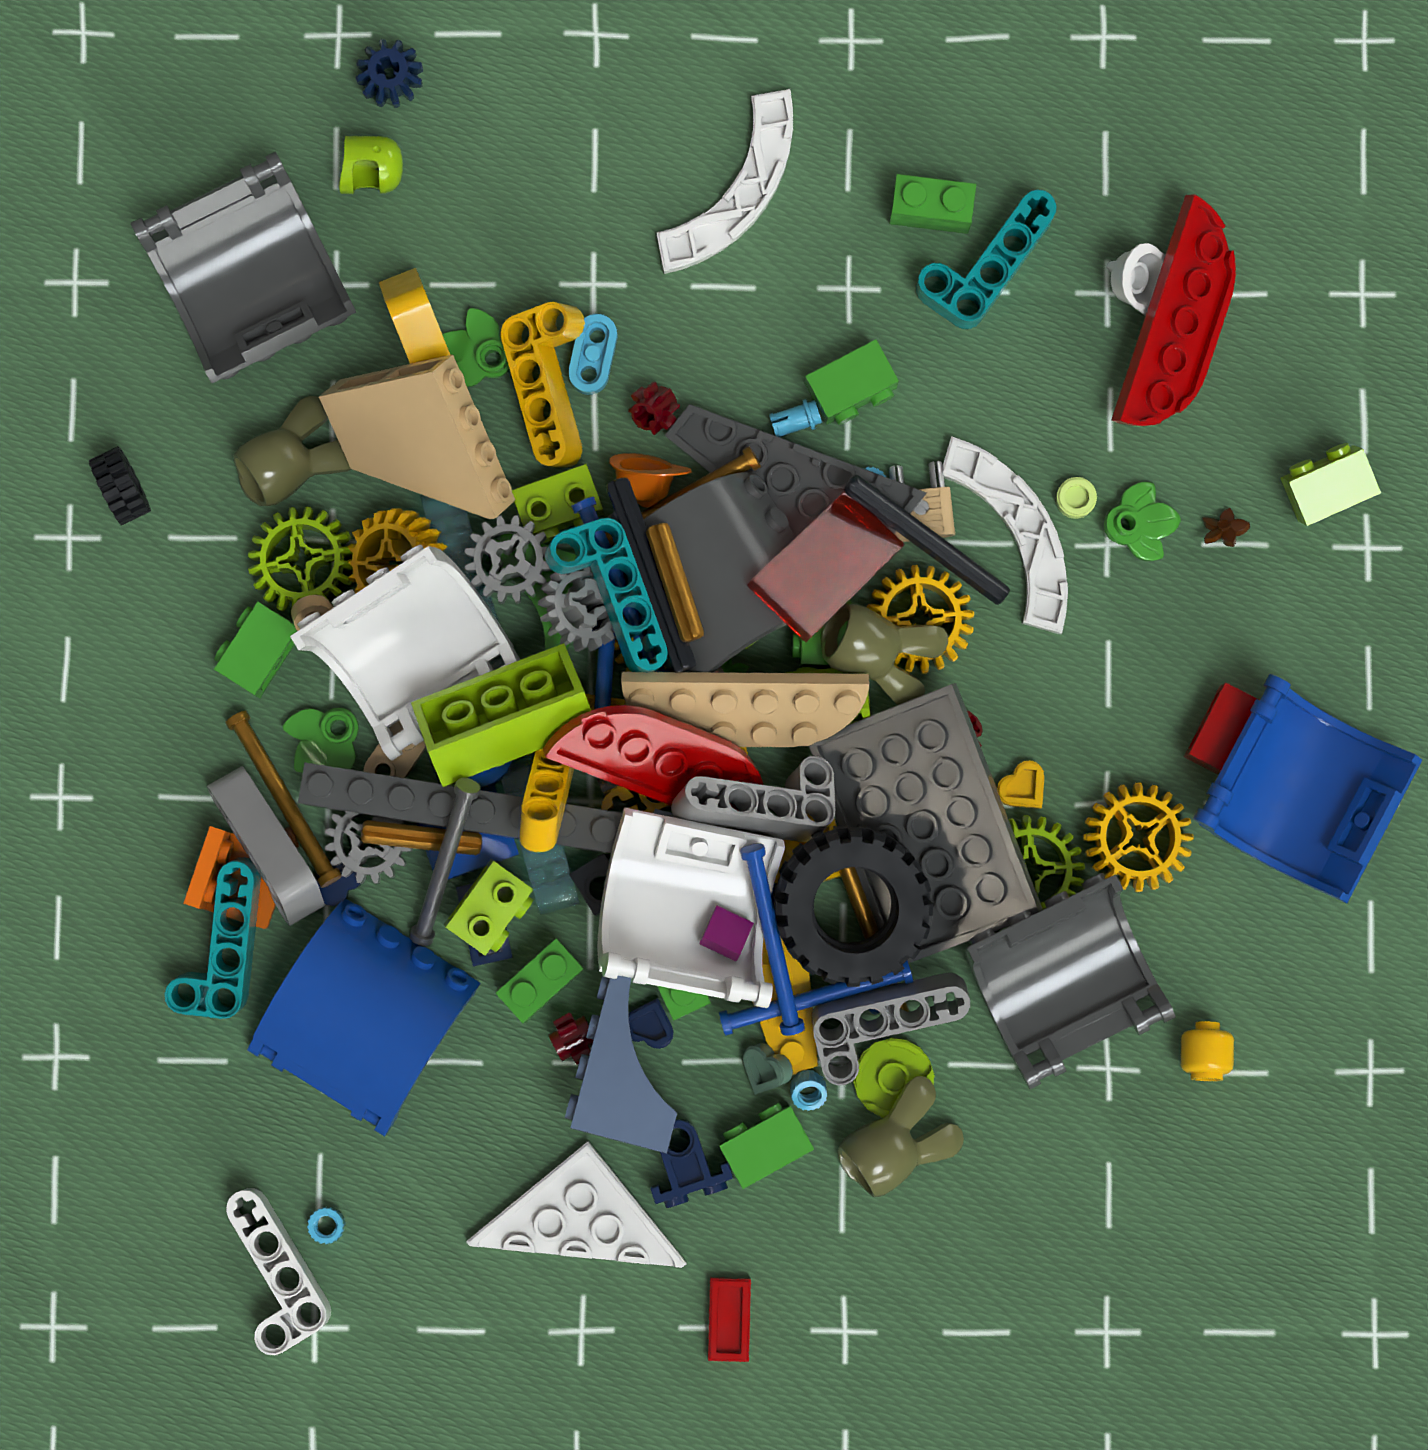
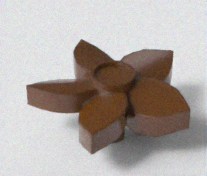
[1202,508,1250,547]

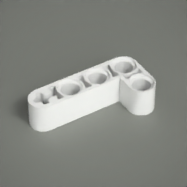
[226,1188,331,1355]

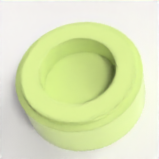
[1056,477,1097,519]

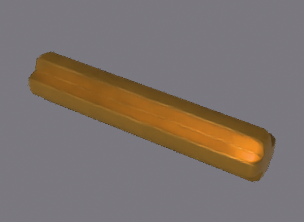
[646,523,704,642]
[361,820,482,855]

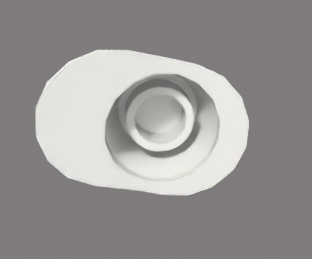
[1106,243,1165,316]

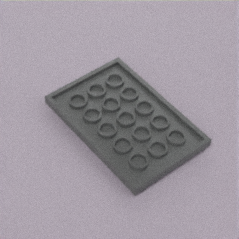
[809,683,1043,963]

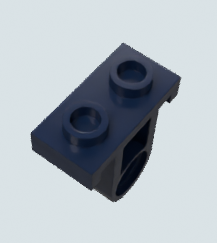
[650,1118,733,1208]

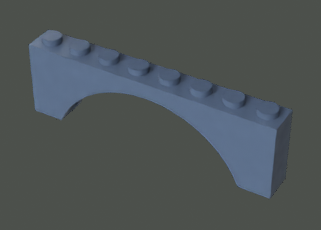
[565,809,677,1154]

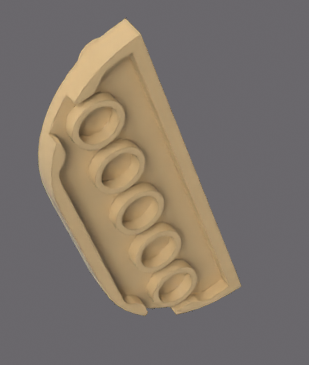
[621,672,869,747]

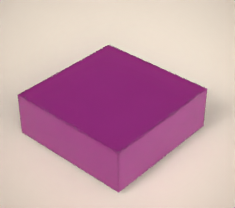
[699,905,754,962]

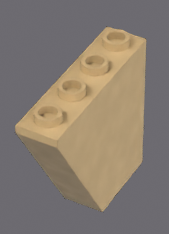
[319,354,515,519]

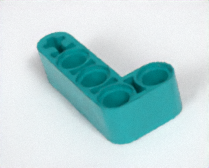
[916,190,1056,329]
[545,518,668,673]
[164,857,261,1019]

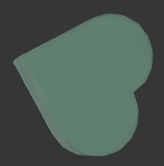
[743,1043,793,1094]

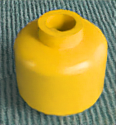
[1181,1021,1234,1081]

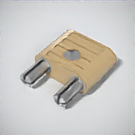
[889,461,955,543]

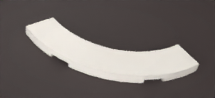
[657,89,793,274]
[942,436,1068,635]

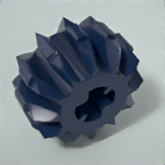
[356,39,423,108]

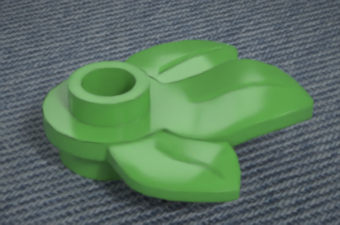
[442,308,510,387]
[1104,482,1181,561]
[283,708,359,773]

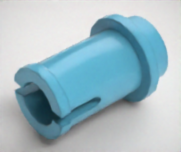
[769,399,822,438]

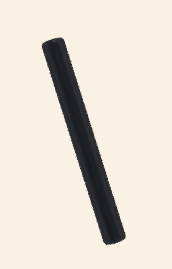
[844,475,1010,605]
[606,478,696,673]

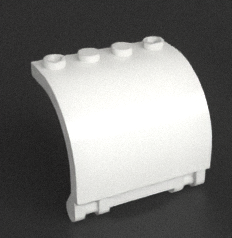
[290,545,520,761]
[597,807,785,1008]

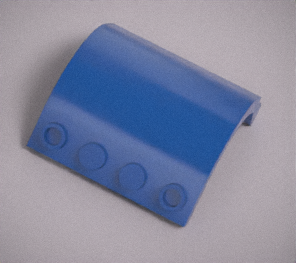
[1193,674,1422,903]
[247,899,481,1137]

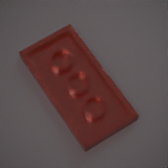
[747,491,905,643]

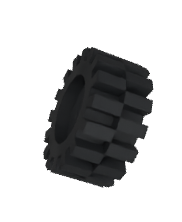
[89,446,151,525]

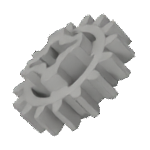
[465,515,552,604]
[538,567,623,652]
[325,811,413,884]

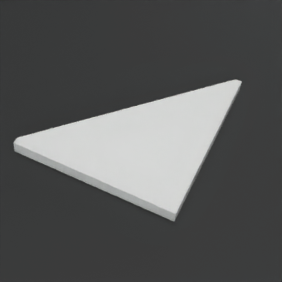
[466,1141,687,1268]

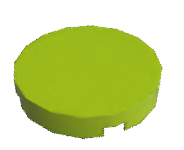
[853,1038,935,1118]

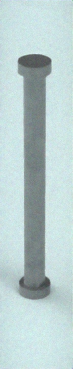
[410,778,480,946]

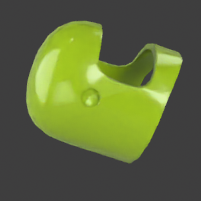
[339,136,403,194]

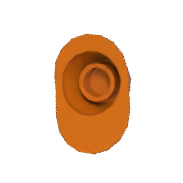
[609,453,691,508]

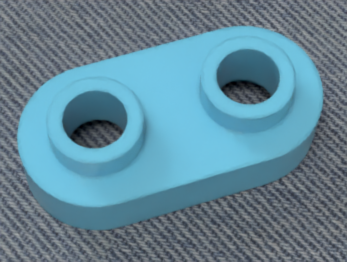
[569,314,617,395]

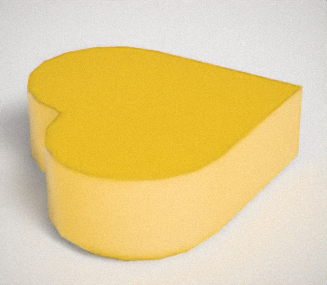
[996,760,1044,809]

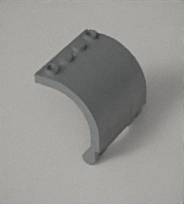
[131,151,356,383]
[612,471,837,673]
[966,873,1176,1089]

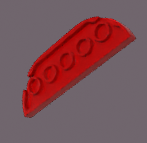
[1111,194,1236,426]
[543,705,763,811]

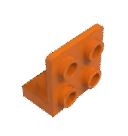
[183,826,276,929]

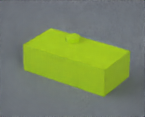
[411,643,591,787]

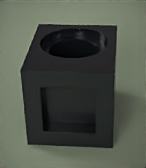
[569,853,609,916]

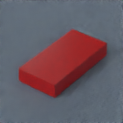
[708,1277,751,1362]

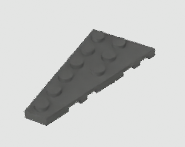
[664,404,927,586]

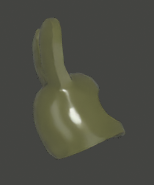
[234,396,352,506]
[821,604,948,705]
[838,1076,964,1197]

